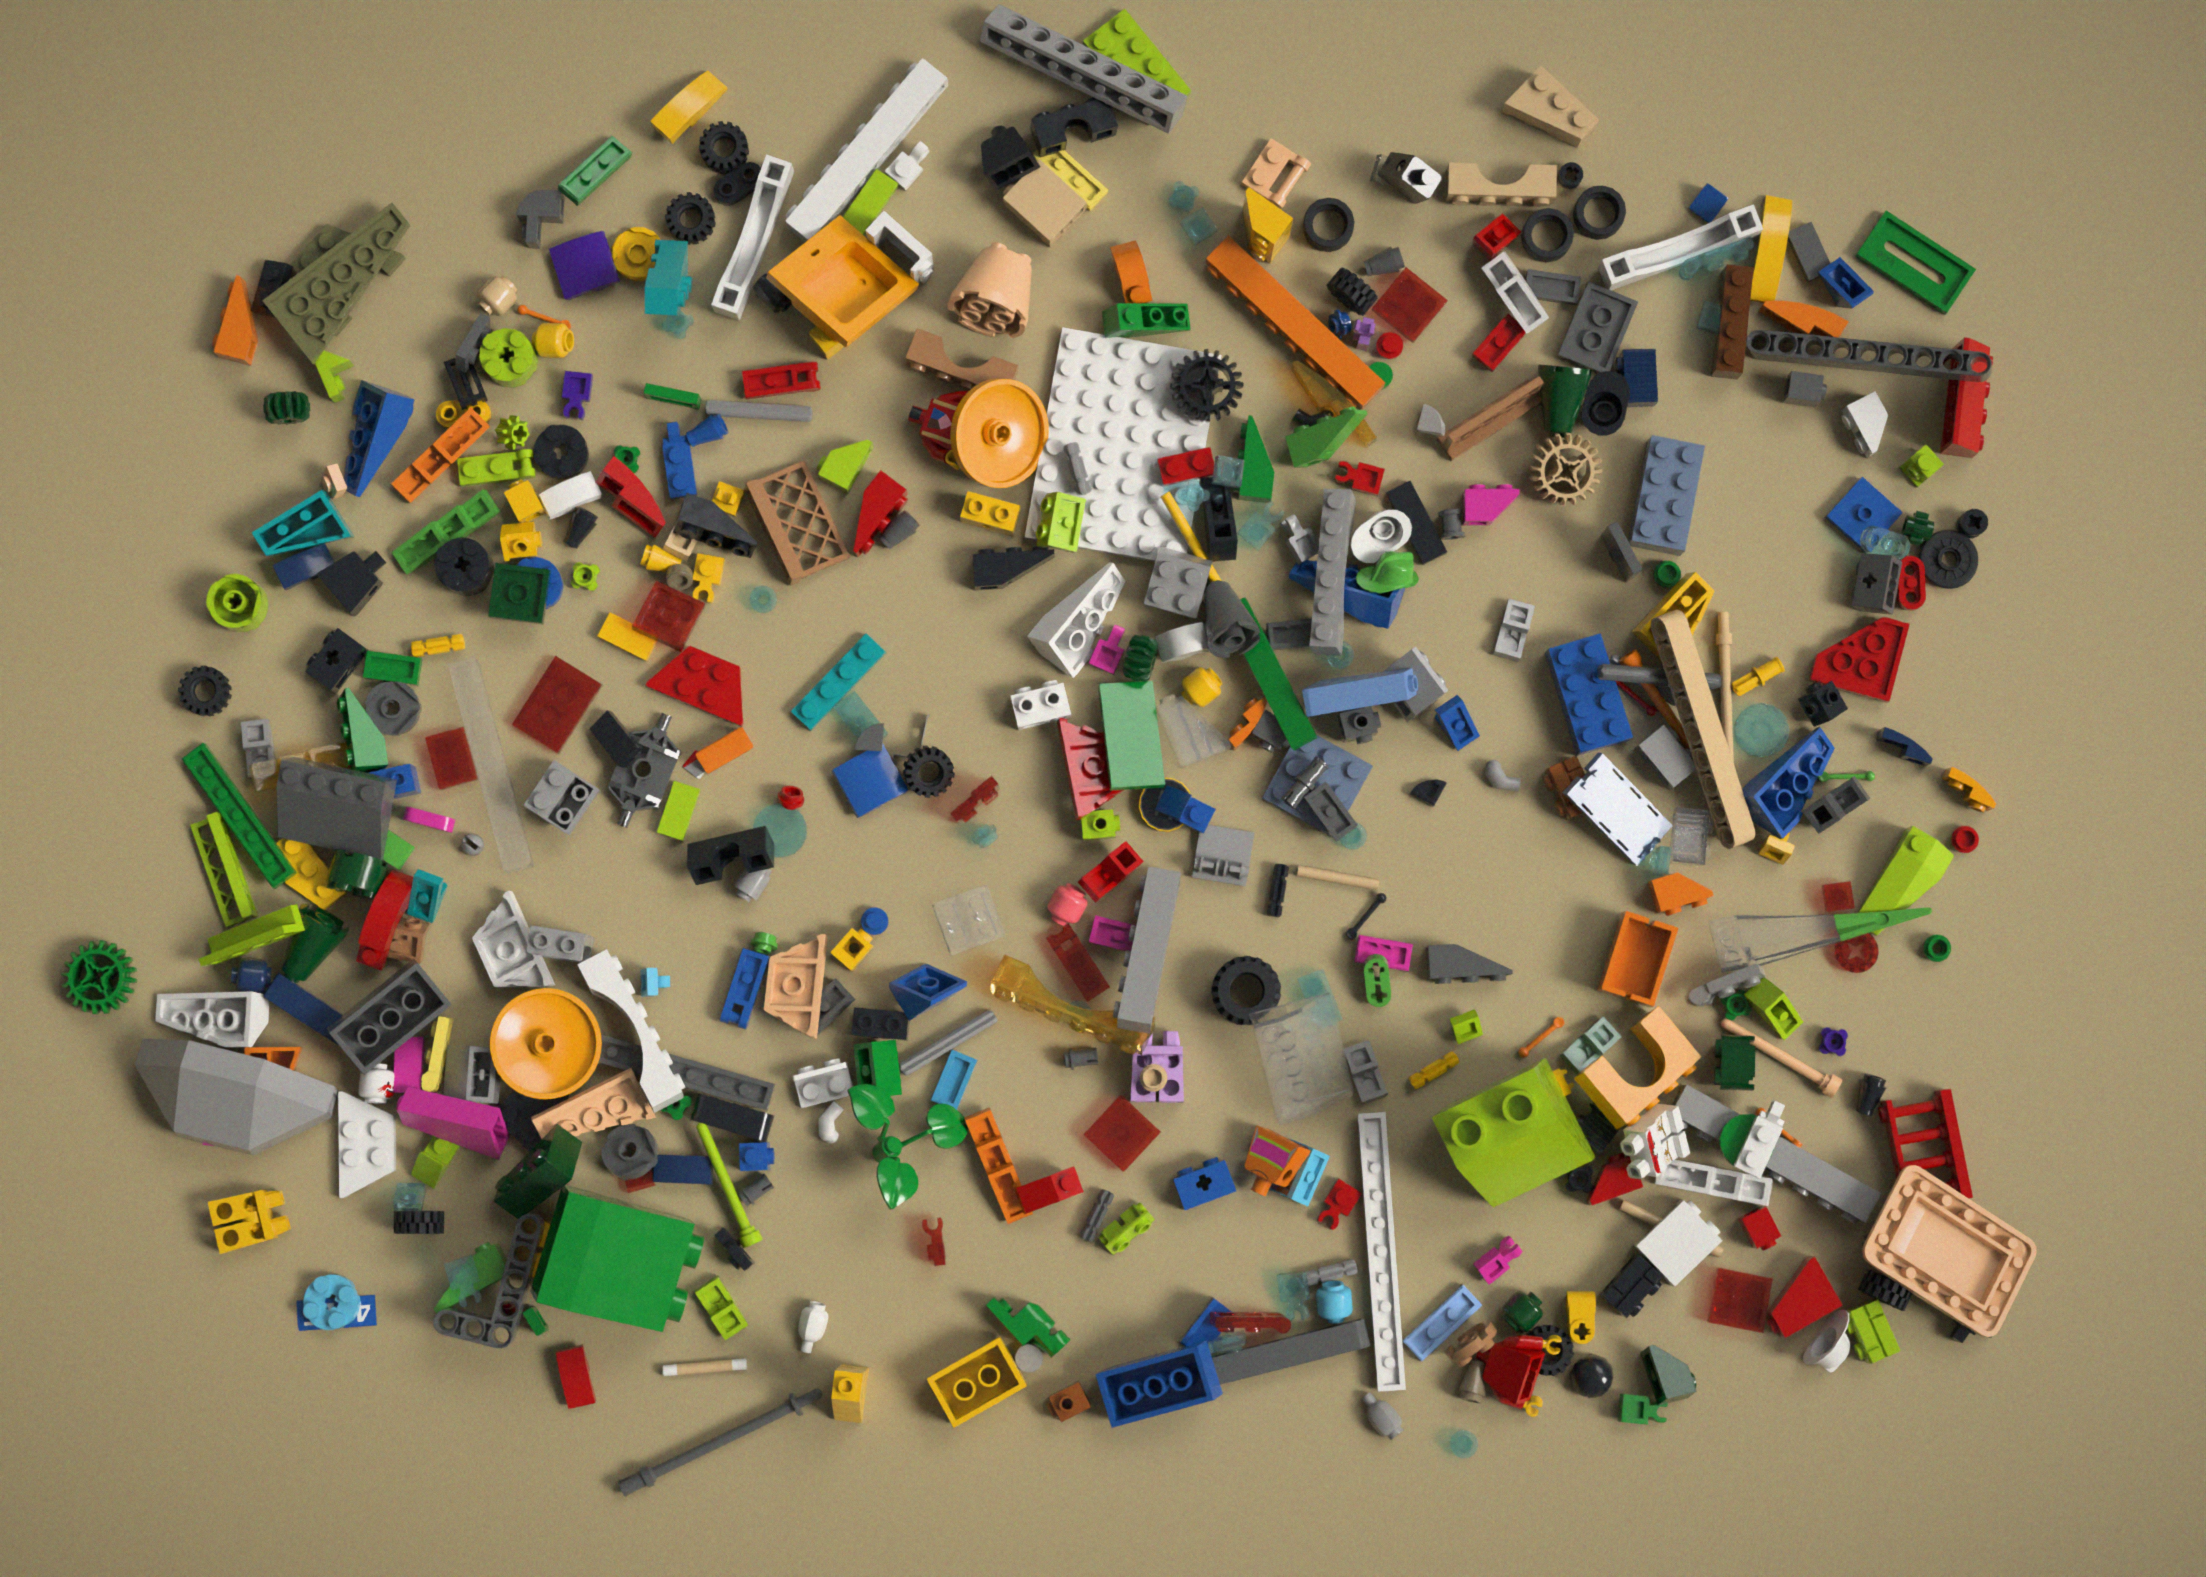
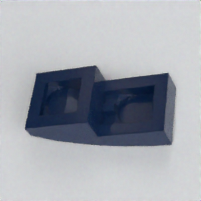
[272,544,334,591]
[1876,727,1933,766]
[653,1155,713,1184]

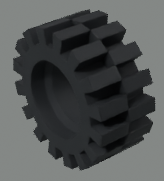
[699,121,749,174]
[665,192,716,245]
[1326,267,1378,316]
[178,666,232,717]
[903,745,955,798]
[393,1211,444,1234]
[1858,1269,1912,1311]
[1527,1325,1574,1376]

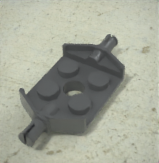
[607,713,682,828]

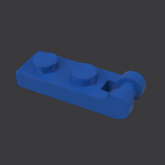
[720,948,770,1030]

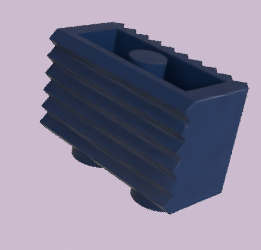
[1615,349,1658,407]

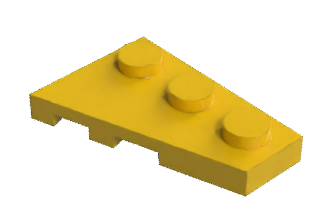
[277,838,347,910]

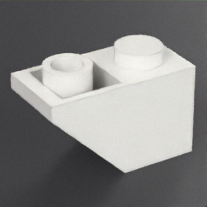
[1841,391,1888,458]

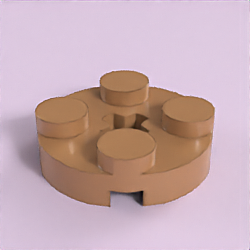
[1445,1320,1497,1368]

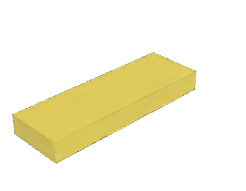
[1033,150,1108,211]

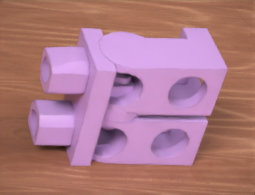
[1130,1031,1184,1103]

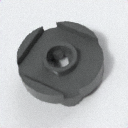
[365,681,422,737]
[602,1124,658,1180]

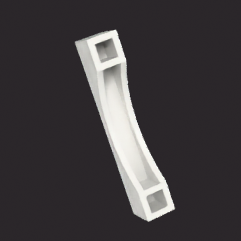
[711,154,794,321]
[1598,204,1763,290]
[577,949,686,1113]

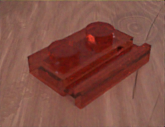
[425,727,479,790]

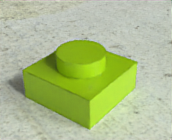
[1449,1009,1483,1044]

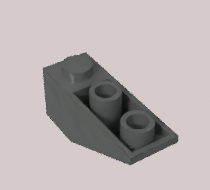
[1426,944,1513,984]

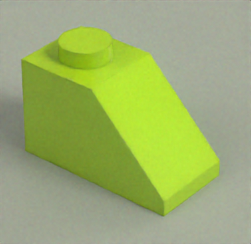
[817,439,874,494]
[1744,977,1803,1040]

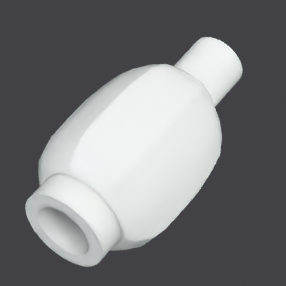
[798,1301,828,1353]

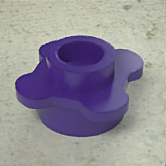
[1819,1027,1848,1056]

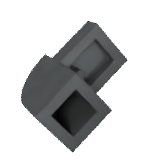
[516,190,565,249]
[1803,776,1870,834]

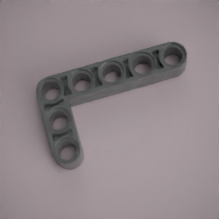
[433,1213,545,1349]

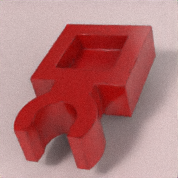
[1334,461,1385,496]
[1317,1178,1362,1230]

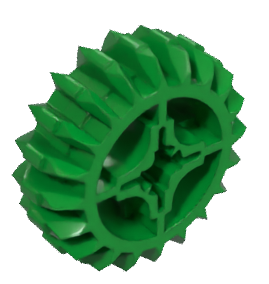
[61,940,137,1015]

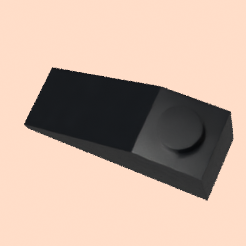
[1201,476,1238,562]

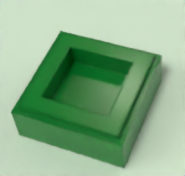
[523,1306,549,1336]

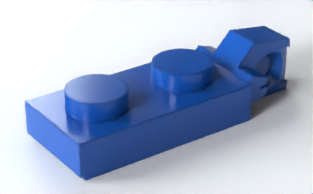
[662,422,698,500]

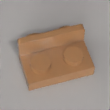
[388,918,430,964]

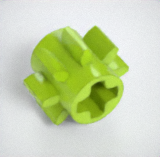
[495,415,530,450]

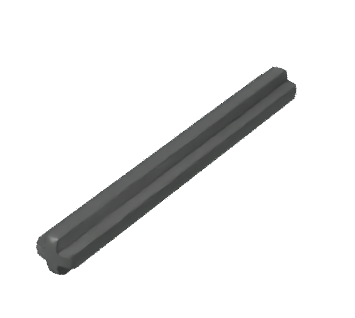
[1597,664,1722,689]

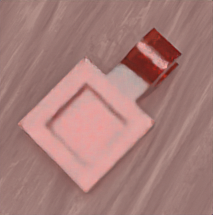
[922,1217,947,1266]

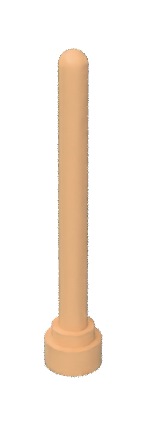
[1721,1019,1842,1098]

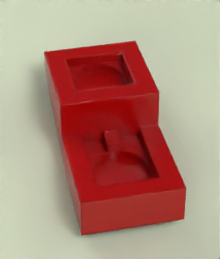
[556,1344,596,1409]

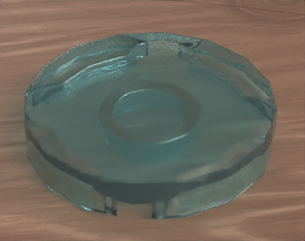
[1734,703,1790,758]
[753,803,807,858]

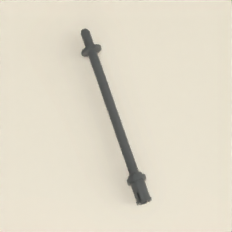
[618,1389,823,1497]

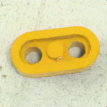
[436,400,492,429]

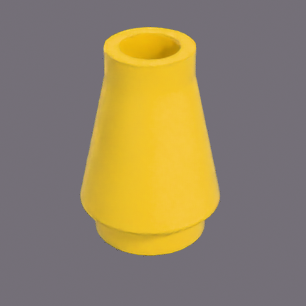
[640,544,682,572]

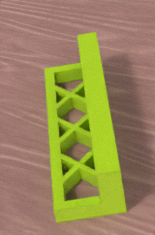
[190,812,258,927]
[199,904,305,966]

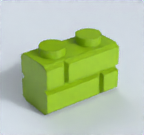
[1846,1298,1901,1364]

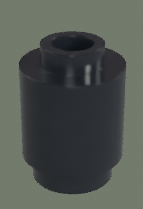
[753,273,792,313]

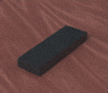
[1386,480,1447,565]

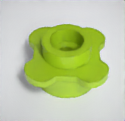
[571,562,600,591]

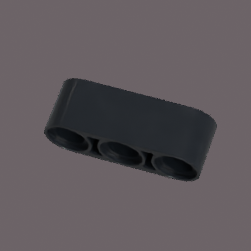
[690,1093,774,1142]

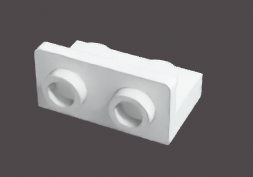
[792,1058,853,1108]

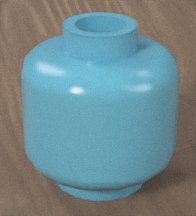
[1316,1280,1353,1324]

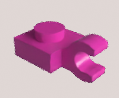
[1089,624,1125,675]
[1473,1236,1523,1285]

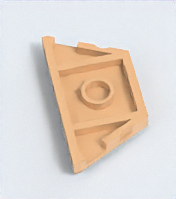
[764,934,828,1039]

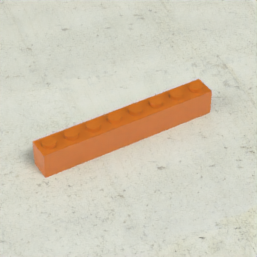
[1206,235,1385,410]

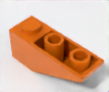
[212,275,258,366]

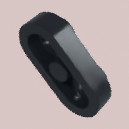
[714,162,761,206]

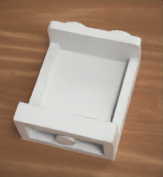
[866,211,934,283]
[1632,1200,1722,1287]

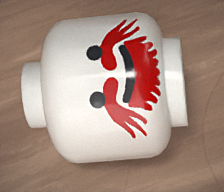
[359,1064,394,1104]

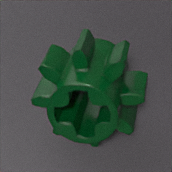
[1902,510,1934,546]

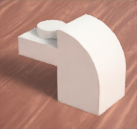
[1155,622,1210,663]

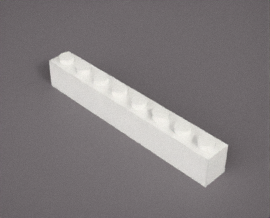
[785,58,948,242]

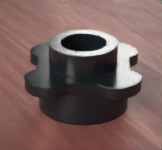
[1565,1165,1593,1193]

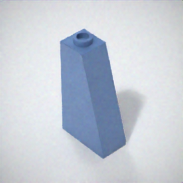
[1302,668,1418,717]

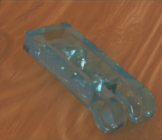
[1678,236,1754,280]

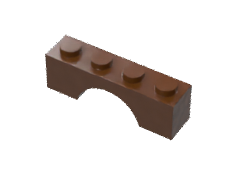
[1711,264,1754,380]

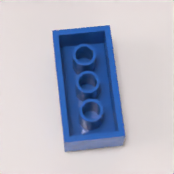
[1545,633,1633,756]
[1095,1340,1223,1428]

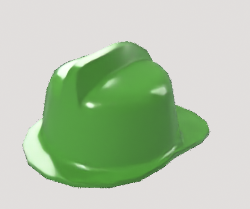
[1356,551,1419,593]

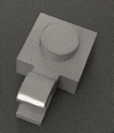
[1280,514,1319,565]

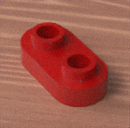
[1896,556,1926,611]

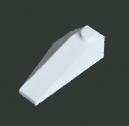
[155,991,270,1048]

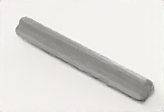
[705,400,813,422]
[899,1010,997,1076]

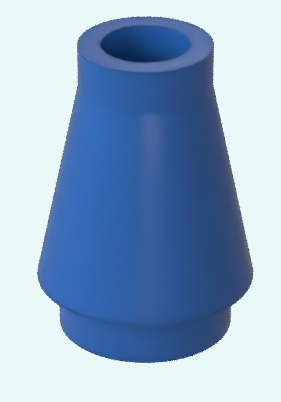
[686,414,728,447]

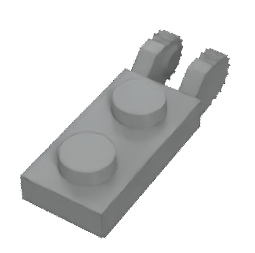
[1689,964,1766,1007]

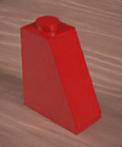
[1766,1256,1843,1338]

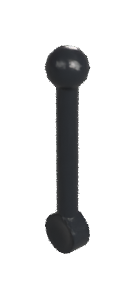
[1346,893,1387,939]

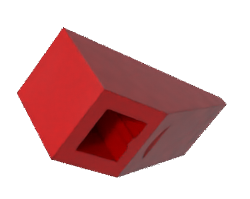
[853,470,908,557]

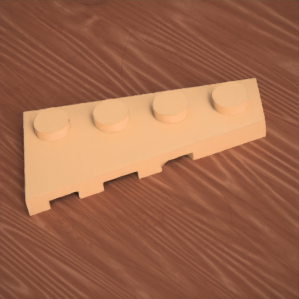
[531,1068,656,1139]

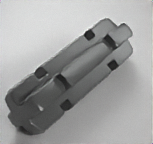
[1080,1189,1114,1242]

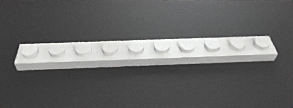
[1357,1112,1406,1392]

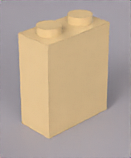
[1003,159,1087,247]

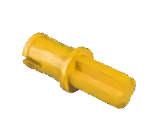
[1731,657,1785,696]

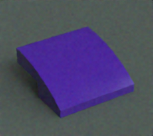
[549,231,620,300]

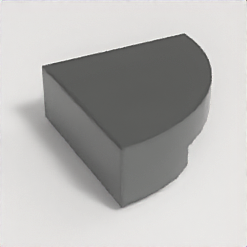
[855,723,884,751]

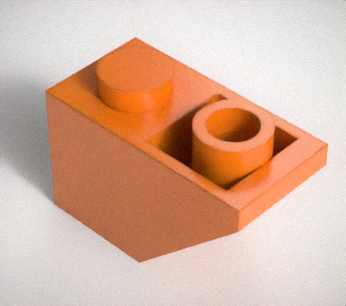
[1648,872,1714,916]

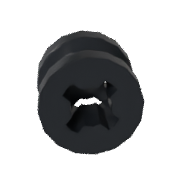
[1957,509,1988,539]

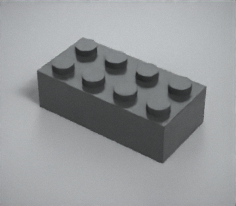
[326,958,452,1075]

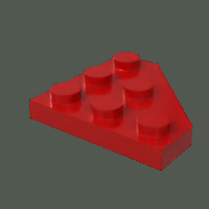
[1809,617,1910,703]

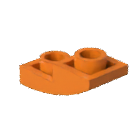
[1228,697,1267,750]

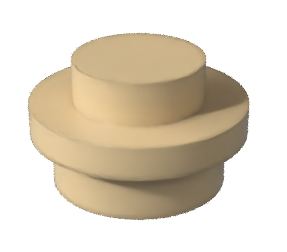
[1140,1064,1167,1092]

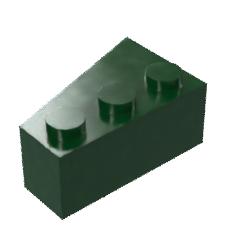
[494,1124,582,1219]

